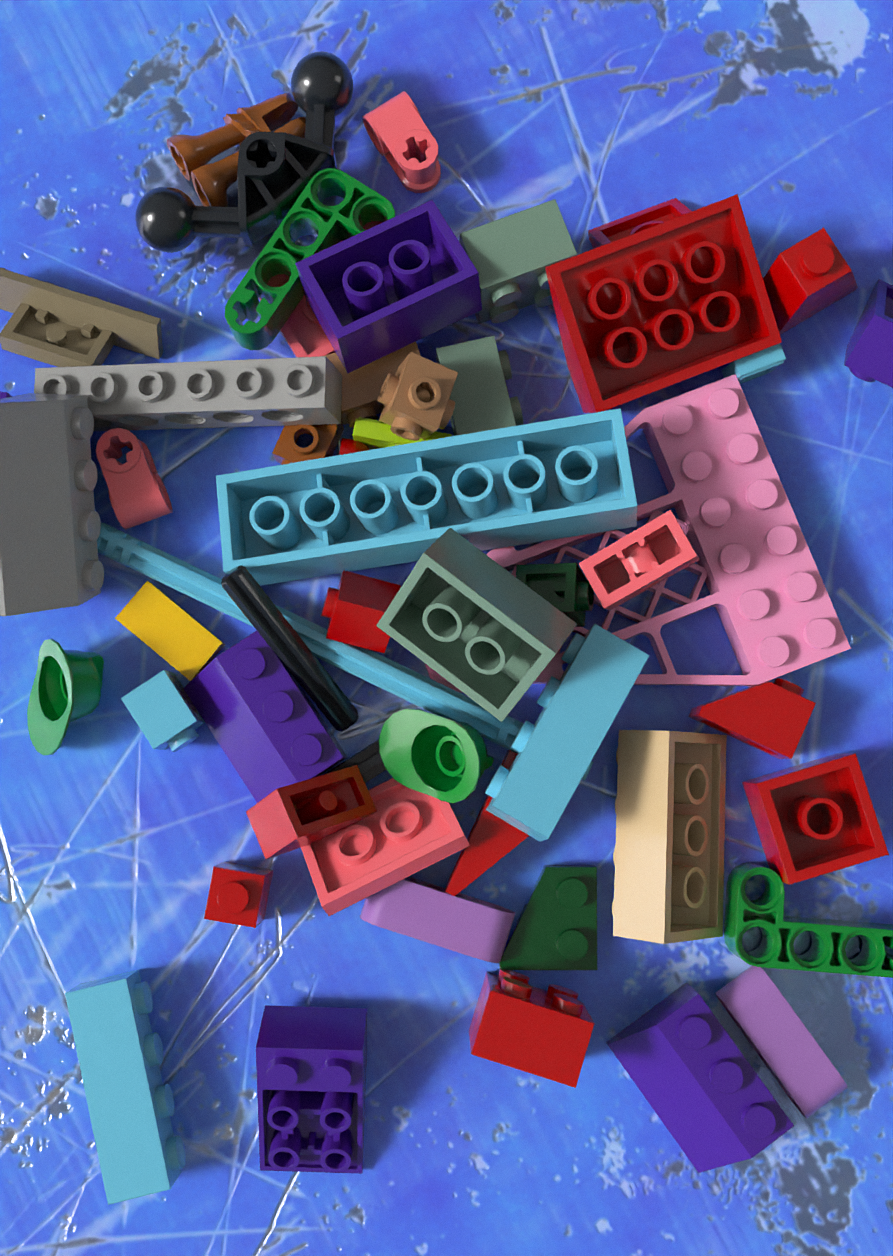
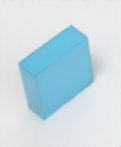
[722,343,786,384]

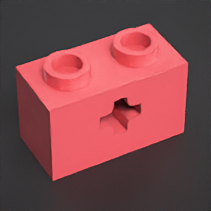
[578,510,700,610]

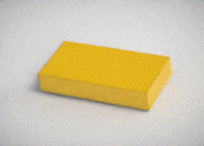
[115,581,225,681]

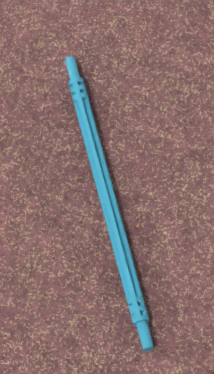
[97,523,593,780]

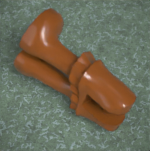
[167,92,306,207]

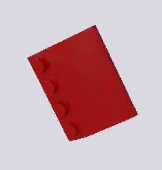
[545,194,782,413]

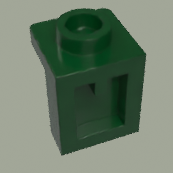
[516,563,594,627]

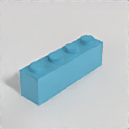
[485,624,650,842]
[65,970,185,1205]

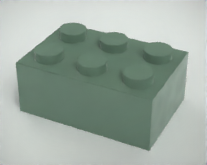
[376,528,577,722]

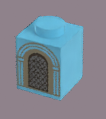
[121,670,205,752]

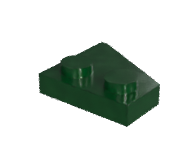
[499,865,597,970]

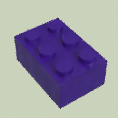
[295,200,482,374]

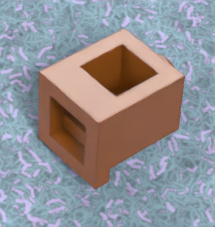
[272,419,344,465]

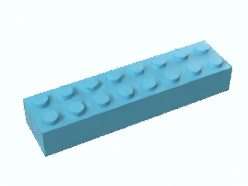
[216,408,638,586]

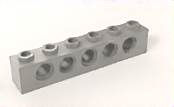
[34,356,342,431]

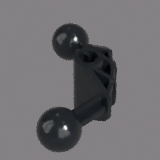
[135,51,353,253]

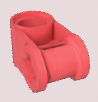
[362,91,441,193]
[96,428,173,530]

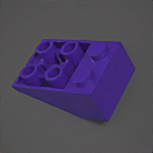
[256,1005,367,1174]

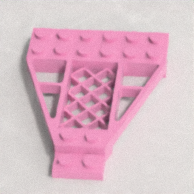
[424,374,851,693]

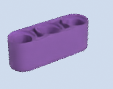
[360,877,515,963]
[715,965,848,1119]

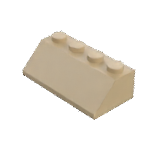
[612,730,727,944]

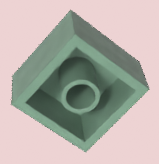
[459,199,577,324]

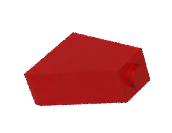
[763,228,858,335]

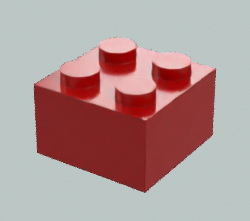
[742,753,889,885]
[469,969,595,1088]

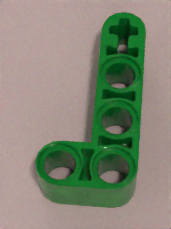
[225,168,395,350]
[724,863,893,978]

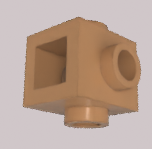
[378,352,458,441]

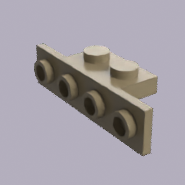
[0,267,163,367]

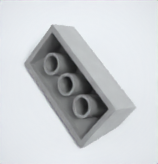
[0,393,104,616]

